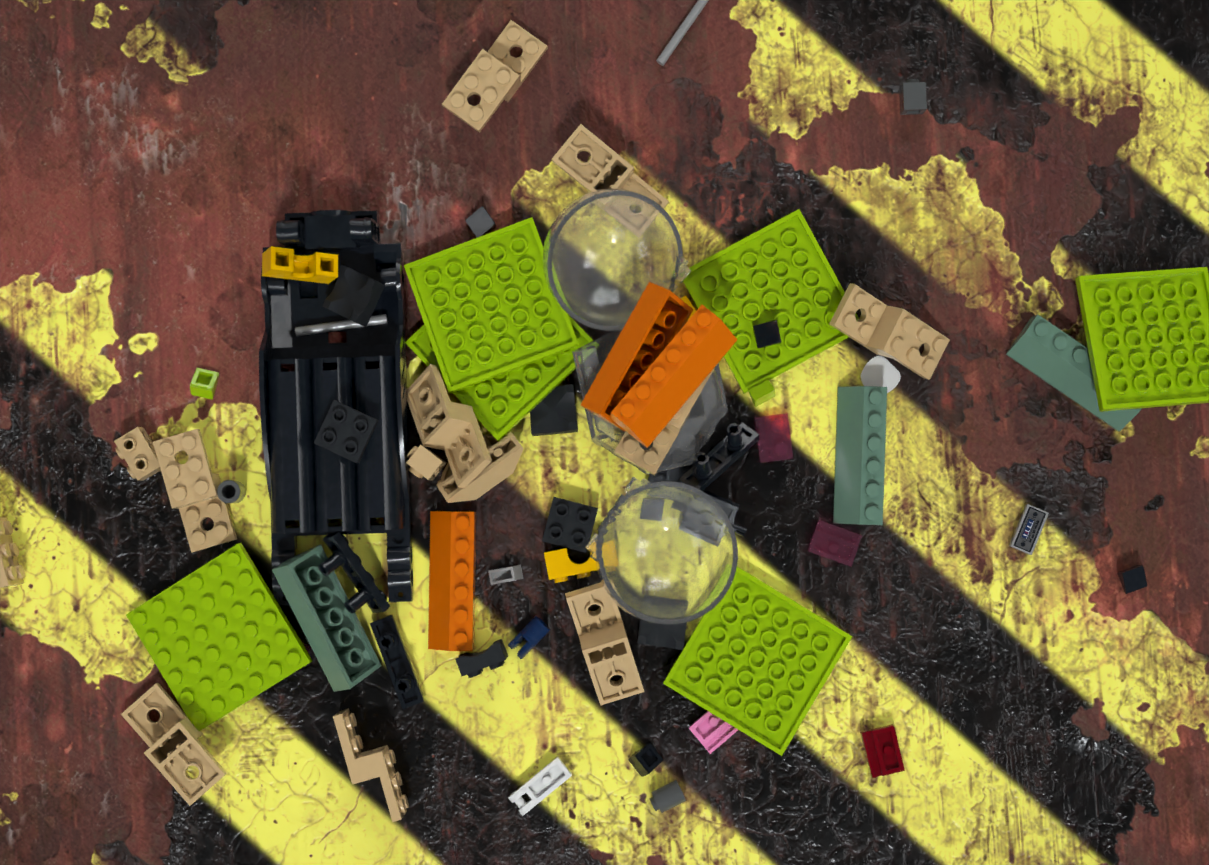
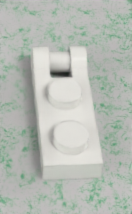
[508,756,572,816]

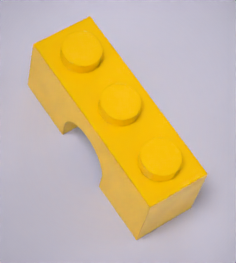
[262,246,338,284]
[544,539,617,583]

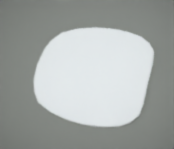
[860,356,901,393]

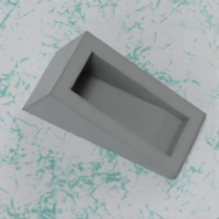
[488,565,524,585]

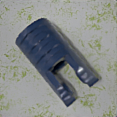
[508,616,550,659]

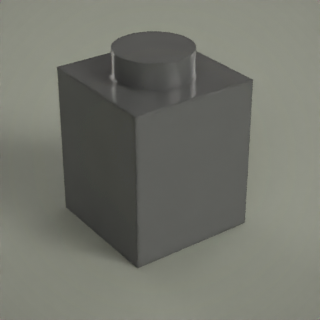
[899,79,927,115]

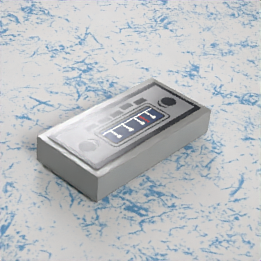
[1009,504,1049,555]

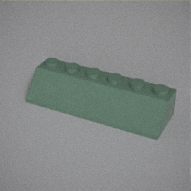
[1006,314,1142,432]
[833,386,887,525]
[272,544,382,692]

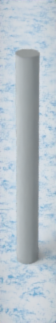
[656,0,709,66]
[295,314,388,336]

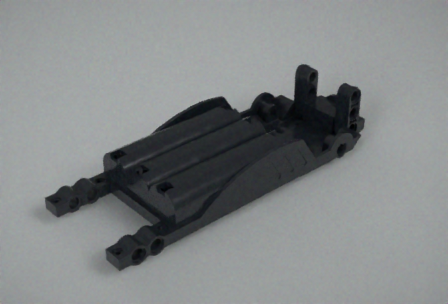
[259,210,413,606]

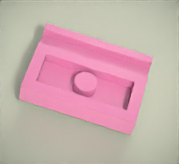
[688,711,738,754]

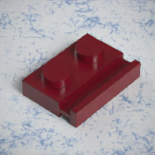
[860,724,905,778]

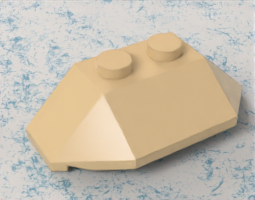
[436,431,523,503]

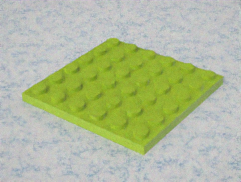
[679,209,859,394]
[404,217,580,394]
[1075,267,1209,412]
[406,316,599,441]
[126,543,313,731]
[663,565,852,756]

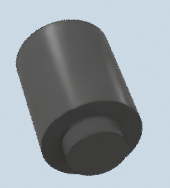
[217,480,246,503]
[649,780,687,813]

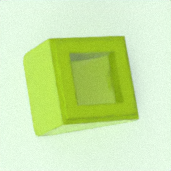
[190,368,219,399]
[748,380,775,407]

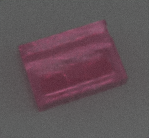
[754,413,793,463]
[807,520,862,567]

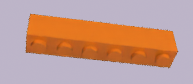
[581,282,693,431]
[611,305,737,448]
[428,511,476,651]

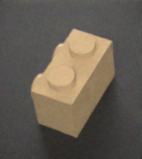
[114,427,161,481]
[406,444,447,481]

